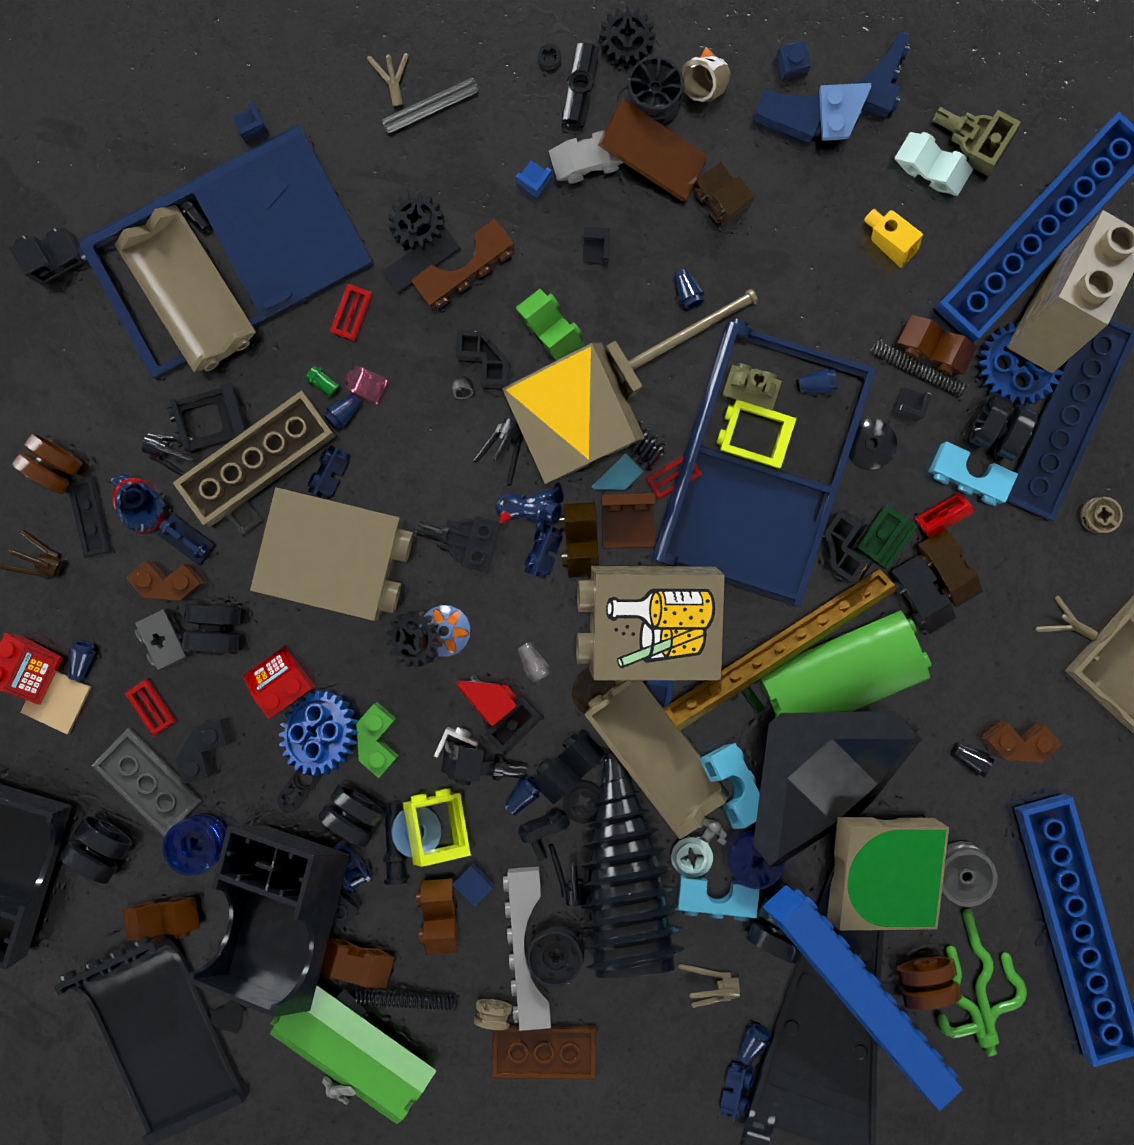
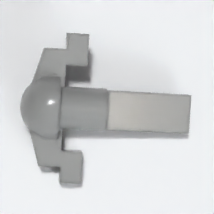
[690,817,727,857]
[322,1076,356,1104]

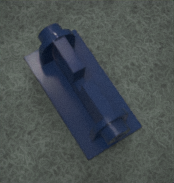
[308,445,349,500]
[157,514,215,565]
[524,525,563,579]
[720,1063,754,1122]

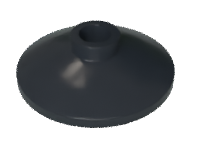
[845,418,897,470]

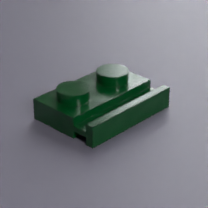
[856,505,917,569]

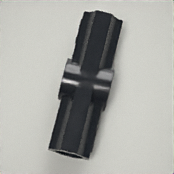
[562,42,599,126]

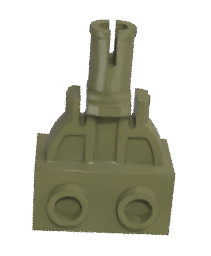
[932,107,1021,177]
[720,363,782,410]

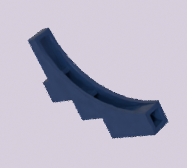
[752,31,910,143]

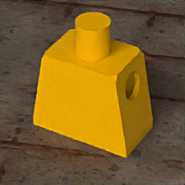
[864,209,923,269]

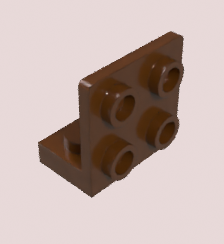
[601,493,655,548]

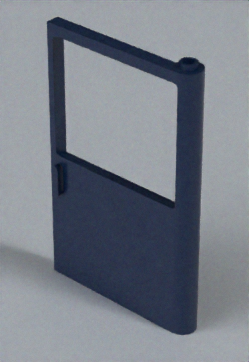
[76,124,373,379]
[651,318,876,607]

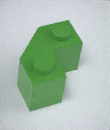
[516,289,585,361]
[356,702,399,778]

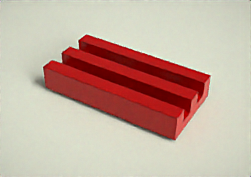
[329,284,373,342]
[645,456,703,501]
[915,492,975,538]
[125,679,177,736]

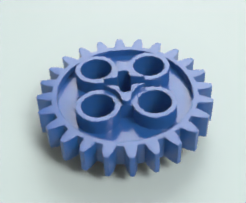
[977,321,1063,405]
[279,691,358,777]

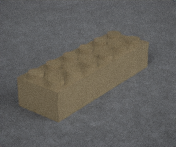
[173,390,336,528]

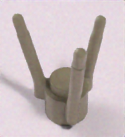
[678,964,740,1008]

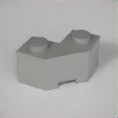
[549,131,624,183]

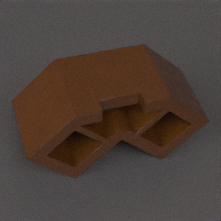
[898,315,977,375]
[126,561,206,601]
[981,721,1062,762]
[416,879,457,955]
[122,897,200,941]
[321,938,395,991]

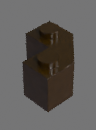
[559,502,599,578]
[918,529,983,607]

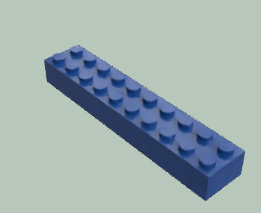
[934,112,1134,343]
[1014,794,1134,1067]
[762,885,963,1111]

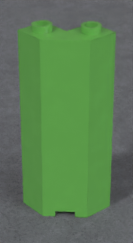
[269,986,436,1124]

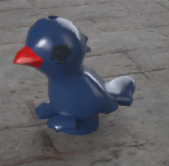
[495,482,564,532]

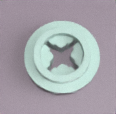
[671,836,713,878]

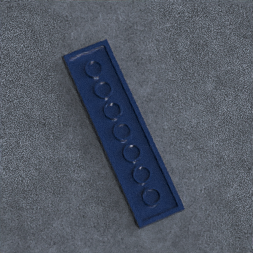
[1006,319,1134,521]

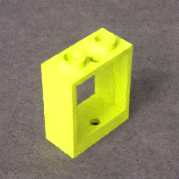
[716,399,796,469]
[403,789,471,867]

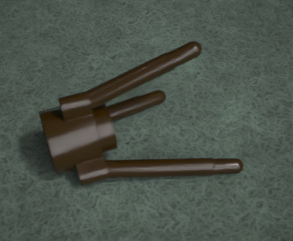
[0,529,62,580]

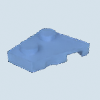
[819,83,871,140]

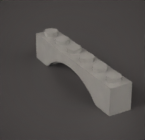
[503,866,551,1030]

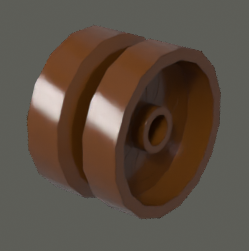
[12,433,83,494]
[897,956,962,1010]

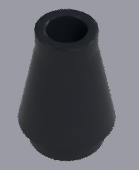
[953,744,994,778]

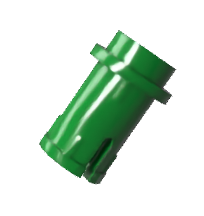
[305,366,340,398]

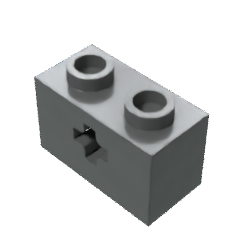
[135,609,191,670]

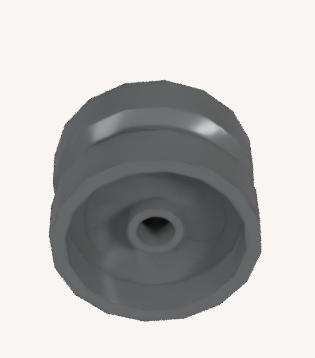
[942,841,998,907]

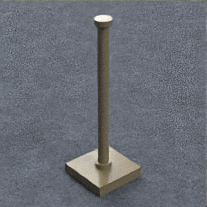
[605,289,758,401]

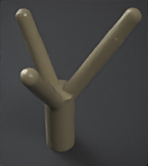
[367,53,409,107]
[1035,596,1098,640]

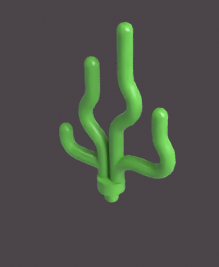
[937,908,1027,1056]

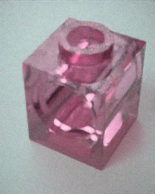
[344,365,387,404]

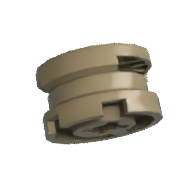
[1080,497,1123,533]
[474,999,512,1030]

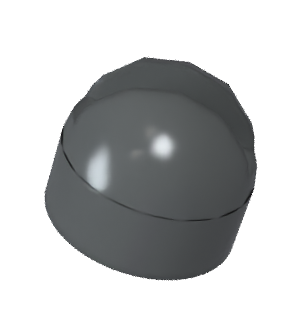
[452,377,474,399]

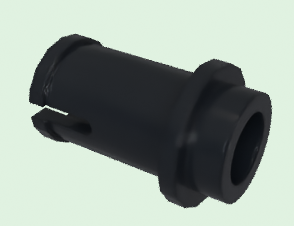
[180,199,211,233]

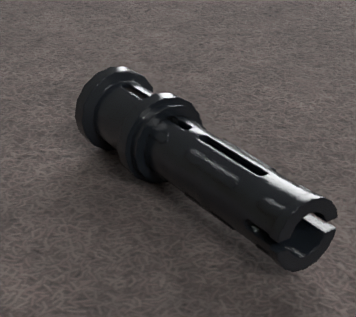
[383,804,408,885]

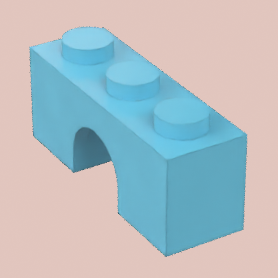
[928,442,1018,506]
[699,743,760,829]
[676,874,760,921]

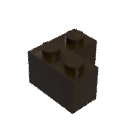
[694,162,755,227]

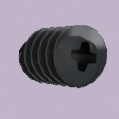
[624,413,667,470]

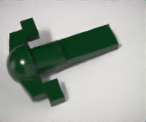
[730,679,765,714]

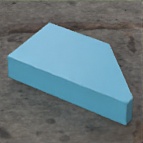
[591,453,644,490]

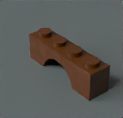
[411,218,514,310]

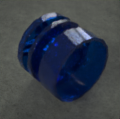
[162,814,227,876]
[726,828,785,889]

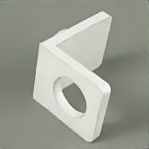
[434,727,479,758]

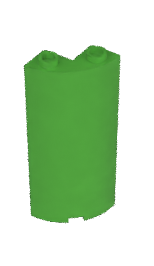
[760,610,931,717]

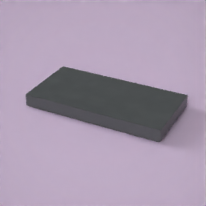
[92,728,203,838]

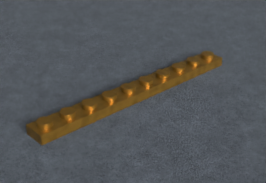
[663,569,896,732]

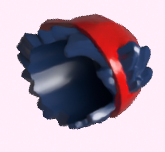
[110,473,165,534]

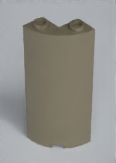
[115,205,256,372]
[584,680,729,839]

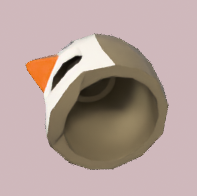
[681,47,731,102]

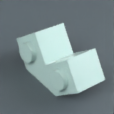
[894,132,973,196]

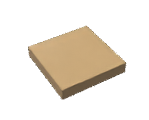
[20,671,92,734]

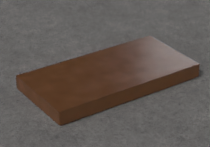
[598,99,708,201]
[492,1024,596,1080]

